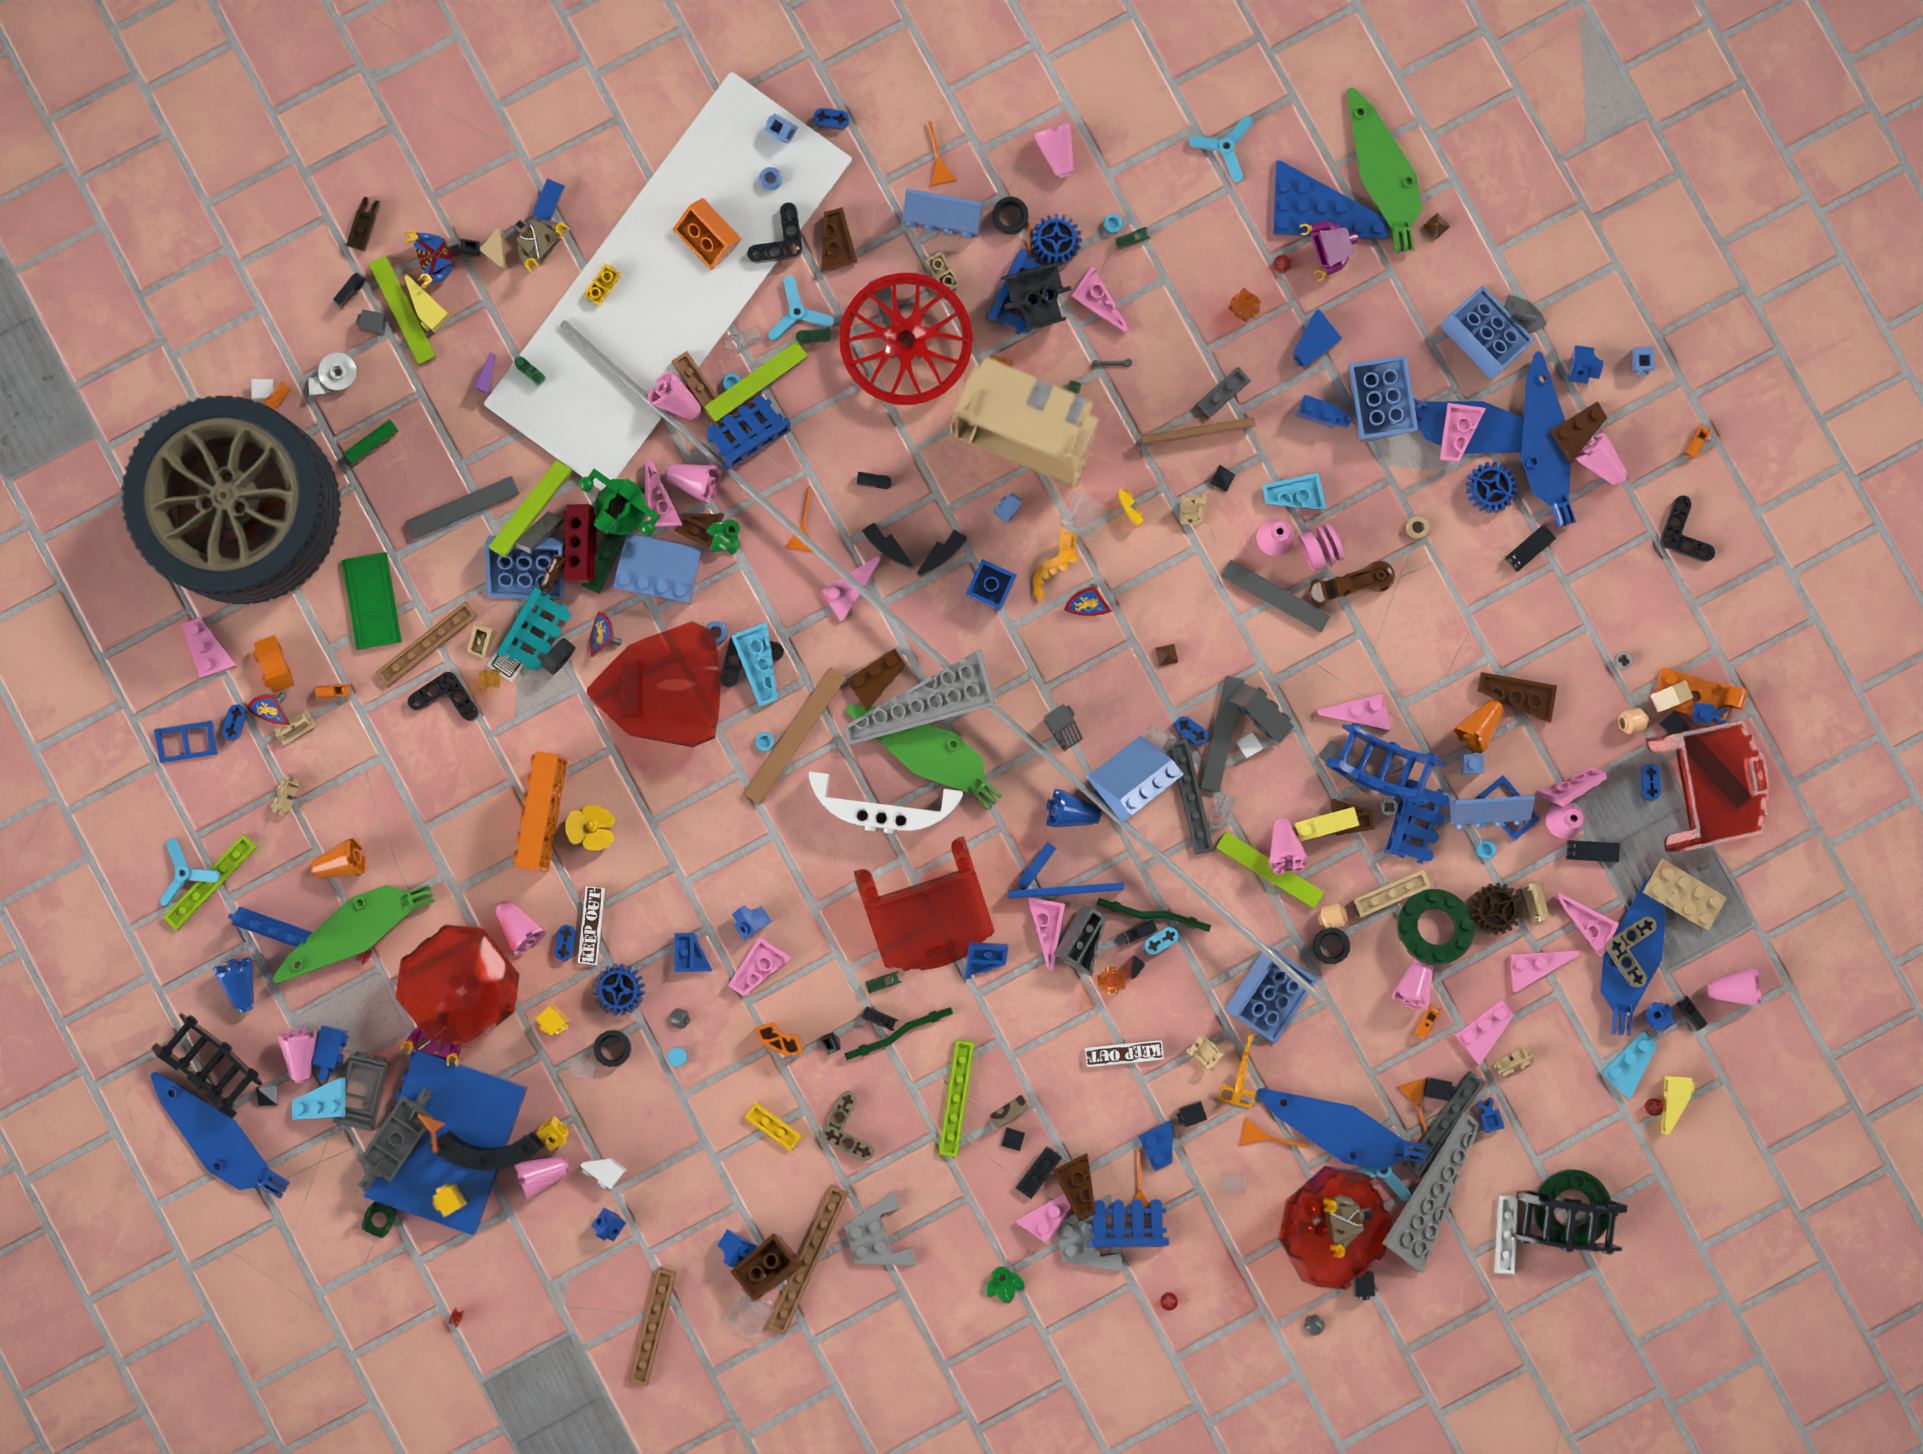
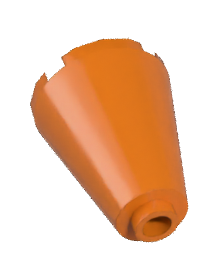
[1453,700,1504,754]
[310,838,367,878]

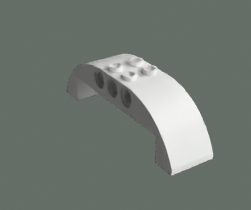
[809,772,963,834]

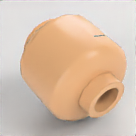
[1618,708,1649,734]
[1318,903,1348,929]

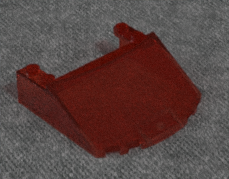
[1645,720,1770,852]
[853,836,995,971]

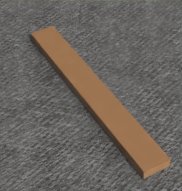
[744,668,846,805]
[768,1184,849,1335]

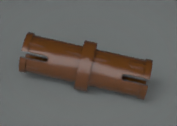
[539,555,565,593]

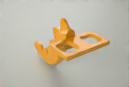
[1032,529,1078,601]
[1217,1034,1256,1108]

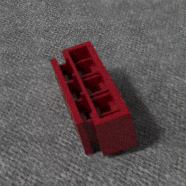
[562,504,597,584]

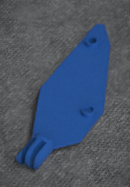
[1521,351,1576,528]
[1413,398,1523,454]
[1600,872,1667,1036]
[151,1072,290,1199]
[1257,1088,1429,1170]

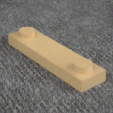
[1353,869,1431,917]

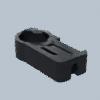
[332,272,365,309]

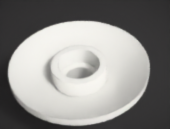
[318,352,357,391]

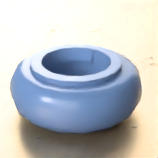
[759,167,782,191]
[704,621,728,645]

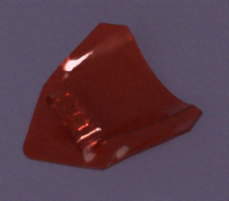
[587,621,720,747]

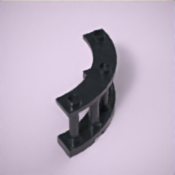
[151,1013,262,1119]
[428,1130,545,1171]
[1511,1190,1628,1254]

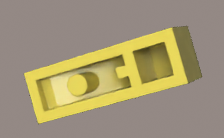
[404,274,450,333]
[1295,807,1360,842]
[1661,1075,1695,1135]

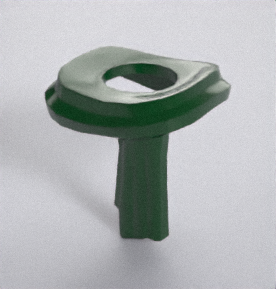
[361,1202,396,1238]

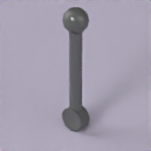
[1092,359,1132,367]

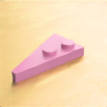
[1071,266,1129,334]
[822,556,881,622]
[1556,893,1619,957]
[1510,950,1579,992]

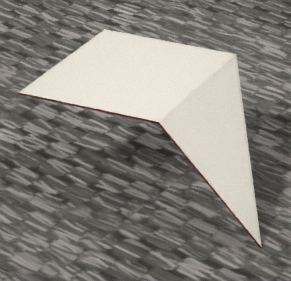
[251,379,274,403]
[1236,732,1276,758]

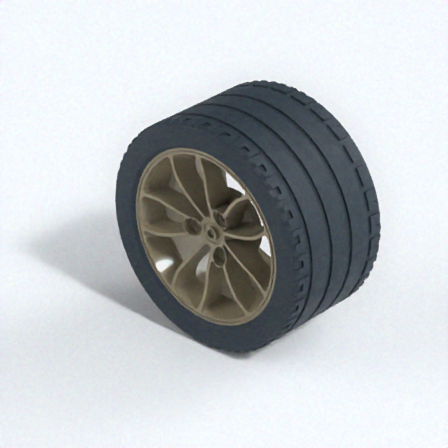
[121,395,341,604]

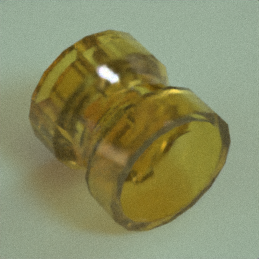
[478,669,501,689]

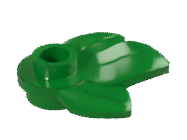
[706,519,740,555]
[986,1267,1025,1304]

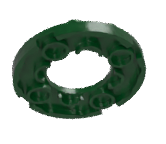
[1397,889,1475,966]
[1533,1169,1611,1243]

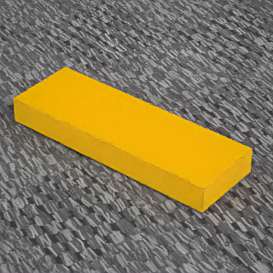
[744,1102,803,1151]

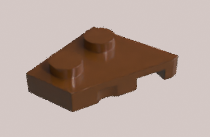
[674,513,725,548]

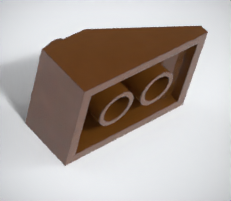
[730,1233,804,1302]

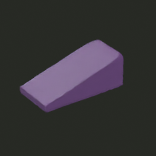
[475,353,496,395]

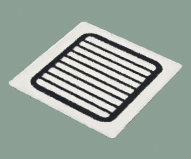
[487,652,524,682]

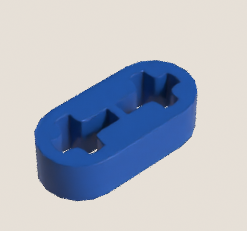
[814,108,850,130]
[222,704,247,740]
[1175,716,1208,745]
[1641,764,1661,801]
[555,925,576,961]

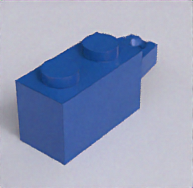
[1296,394,1352,428]
[312,1025,349,1082]

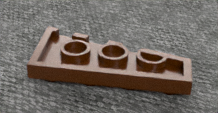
[1477,672,1557,724]

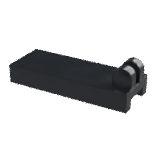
[1504,524,1556,572]
[1566,840,1620,862]
[1016,1146,1062,1199]

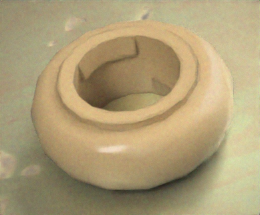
[1406,516,1429,539]

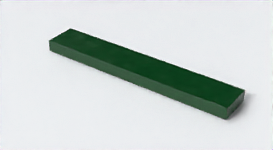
[582,486,645,594]

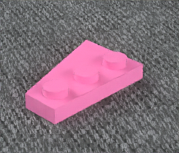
[1440,403,1486,463]
[182,618,238,678]
[1537,767,1607,806]
[728,937,791,996]
[1455,1000,1514,1066]

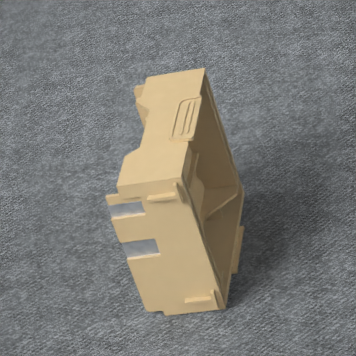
[950,357,1099,488]

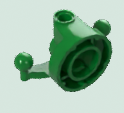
[579,468,661,536]

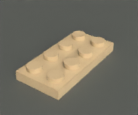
[1643,859,1727,931]

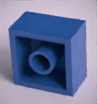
[966,559,1017,612]

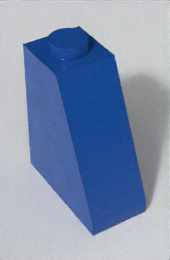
[1293,309,1342,369]

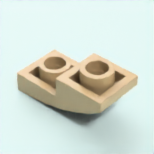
[924,251,961,290]

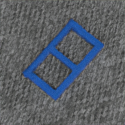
[154,720,218,763]
[1477,775,1540,841]

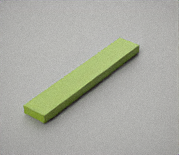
[369,255,436,365]
[704,341,808,423]
[489,460,572,558]
[1216,832,1324,909]
[163,834,258,931]
[938,1039,975,1157]

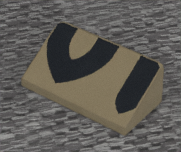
[990,1095,1029,1128]

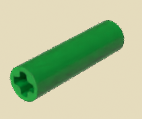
[344,419,399,465]

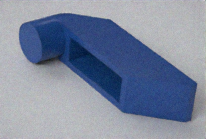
[1018,842,1057,890]

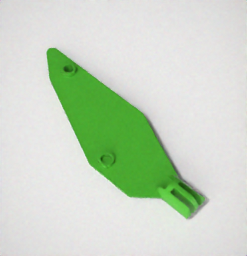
[1347,87,1422,253]
[846,705,1002,810]
[273,884,435,983]

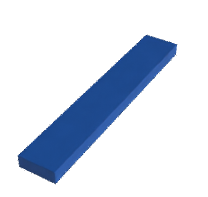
[1008,882,1124,899]

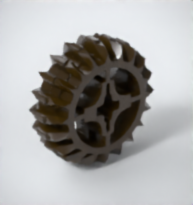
[1470,883,1523,935]

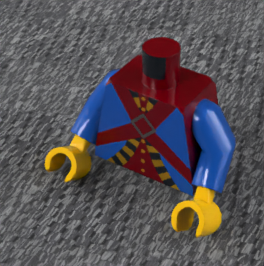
[404,230,461,288]

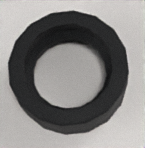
[993,196,1029,235]
[541,638,576,675]
[1313,928,1350,964]
[593,1030,631,1067]

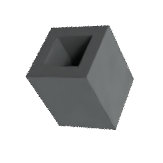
[356,309,388,336]

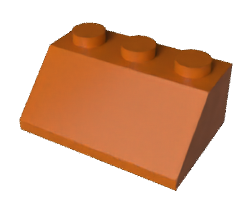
[673,198,742,270]

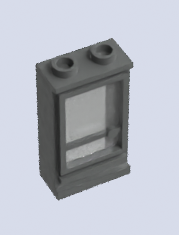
[333,1051,391,1131]

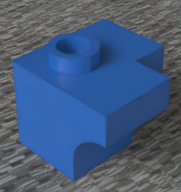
[1568,345,1603,384]
[732,905,772,941]
[717,1229,758,1268]

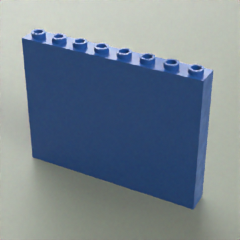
[363,1050,528,1235]

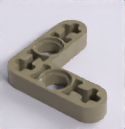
[1606,917,1657,988]
[822,1091,874,1161]

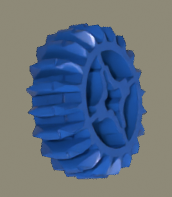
[1031,214,1082,265]
[1465,462,1518,513]
[593,963,645,1015]

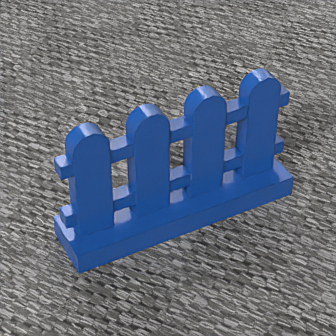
[985,249,1048,335]
[707,396,791,470]
[1385,779,1450,864]
[228,906,312,947]
[1089,1199,1169,1248]

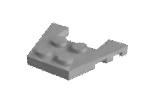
[844,1191,916,1266]
[1057,1195,1123,1271]

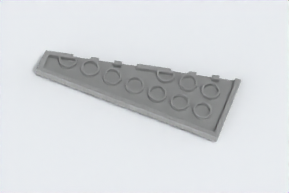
[843,650,996,745]
[1382,1113,1480,1273]

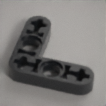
[747,202,802,263]
[1660,495,1715,562]
[720,637,784,688]
[408,672,479,721]

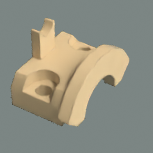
[1180,494,1206,525]
[1186,1035,1224,1072]

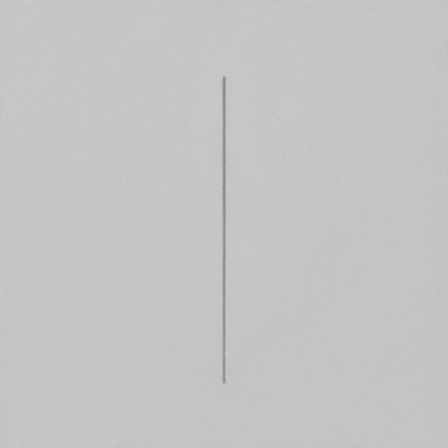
[560,320,1323,1002]

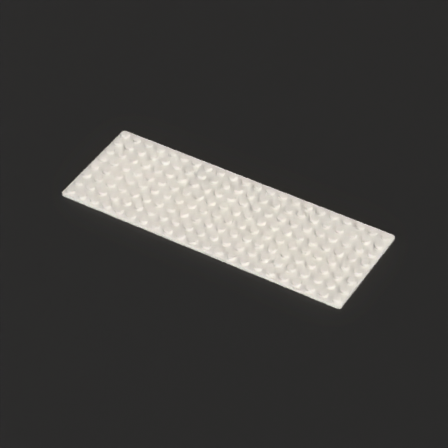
[484,72,852,490]

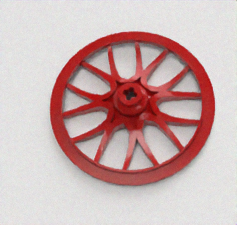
[839,272,973,405]

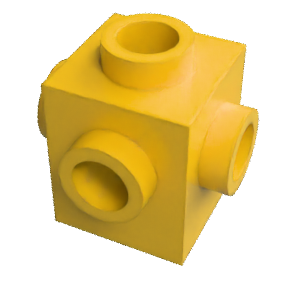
[536,1115,569,1151]

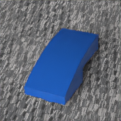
[532,178,565,221]

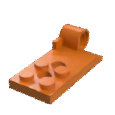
[1652,667,1748,726]

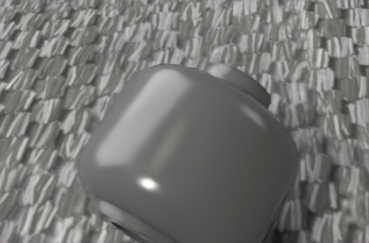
[670,1008,690,1029]
[1304,1314,1325,1336]

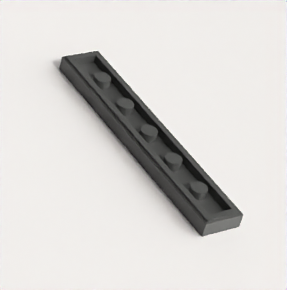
[406,476,520,539]
[1221,560,1331,633]
[1200,676,1245,792]
[1169,739,1214,855]
[1403,1071,1486,1177]

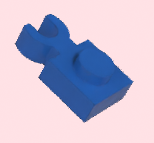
[1691,702,1727,724]
[1478,1097,1505,1134]

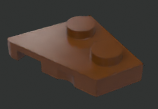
[1330,798,1375,836]

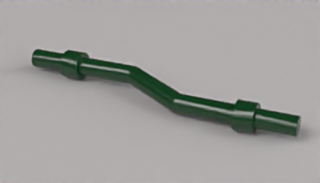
[1096,898,1211,932]
[844,1007,953,1060]

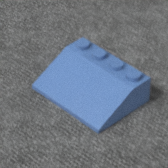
[903,188,982,239]
[1439,285,1535,381]
[1348,355,1418,442]
[614,534,702,604]
[485,536,565,600]
[1087,736,1184,823]
[1449,795,1535,829]
[1224,946,1317,1044]

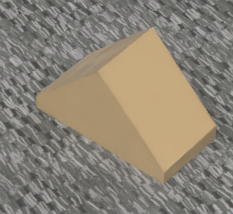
[479,229,506,270]
[467,622,497,659]
[1650,680,1693,713]

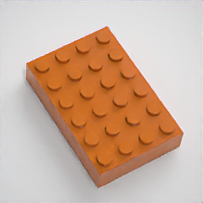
[513,751,568,872]

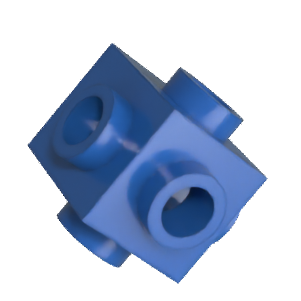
[1645,1001,1677,1033]
[591,1207,626,1242]

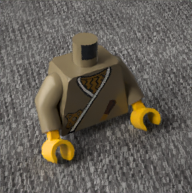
[514,220,570,273]
[1323,1194,1372,1257]

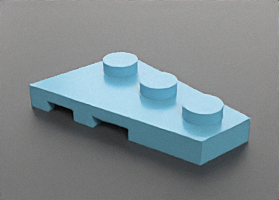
[1262,473,1327,511]
[1601,1031,1657,1100]
[292,1078,345,1120]

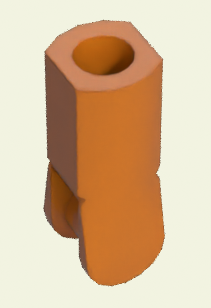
[262,381,292,410]
[1685,423,1713,459]
[315,684,351,699]
[1414,1003,1442,1039]

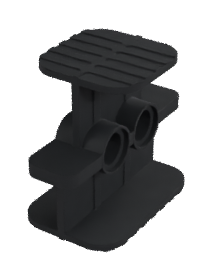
[1001,262,1072,330]

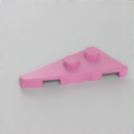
[645,460,682,527]
[1316,694,1391,730]
[1028,897,1065,970]
[1016,1194,1072,1244]

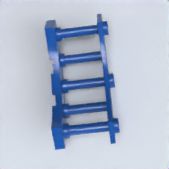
[1325,723,1445,805]

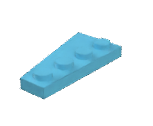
[731,621,778,707]

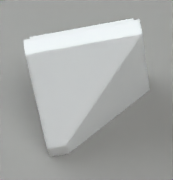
[308,376,331,397]

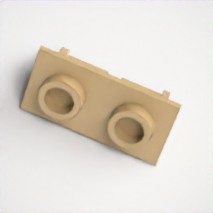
[274,710,317,745]
[270,775,300,816]
[1521,881,1550,923]
[1493,1048,1534,1079]

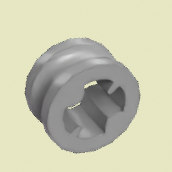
[1614,652,1633,670]
[1380,798,1398,816]

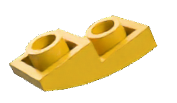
[583,263,622,306]
[1118,489,1144,527]

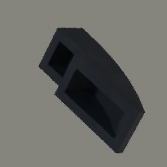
[862,523,913,569]
[917,529,967,577]

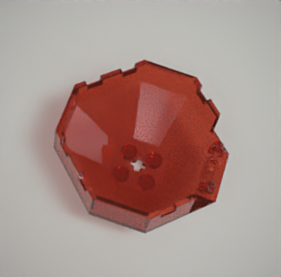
[395,925,520,1047]
[1278,1166,1393,1290]

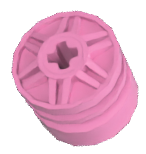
[1298,523,1345,572]

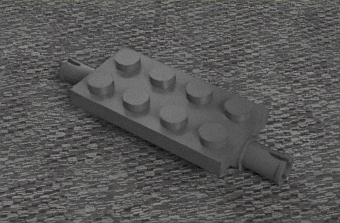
[358,1087,435,1191]

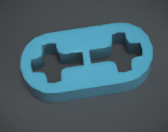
[1144,927,1178,954]

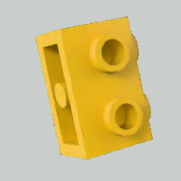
[536,1005,570,1036]
[433,1183,467,1217]

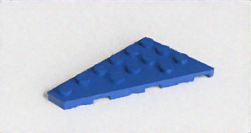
[1273,160,1388,240]

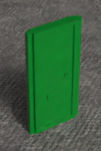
[341,552,402,650]

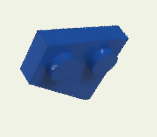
[674,933,712,972]
[964,942,1008,979]
[1138,1120,1173,1171]

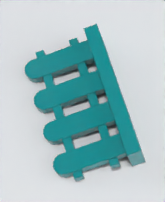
[496,586,571,671]

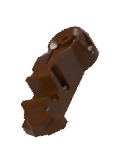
[1309,560,1395,608]

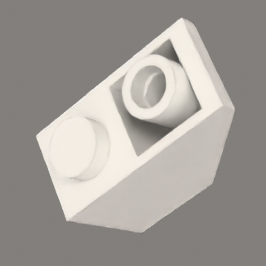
[580,1158,627,1189]

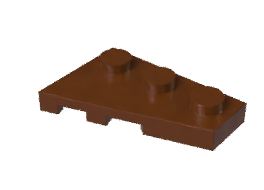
[821,207,858,273]
[1550,401,1607,463]
[846,649,906,712]
[1053,1153,1096,1222]

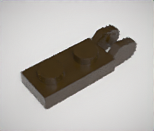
[346,197,380,252]

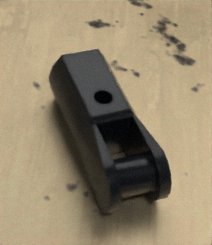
[857,472,892,489]
[1121,919,1158,944]
[1676,996,1708,1031]
[862,1006,899,1031]

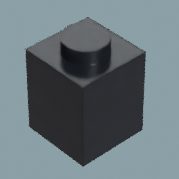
[1424,1077,1455,1101]
[1176,1100,1207,1127]
[1352,1271,1375,1300]

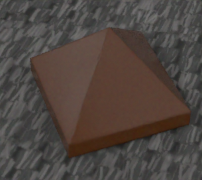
[1423,213,1450,239]
[1155,644,1178,666]

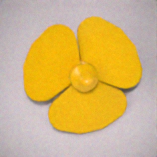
[565,805,615,851]

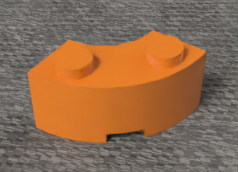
[253,635,295,693]
[755,1021,804,1055]

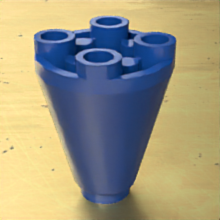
[1046,789,1101,827]
[213,957,254,1013]

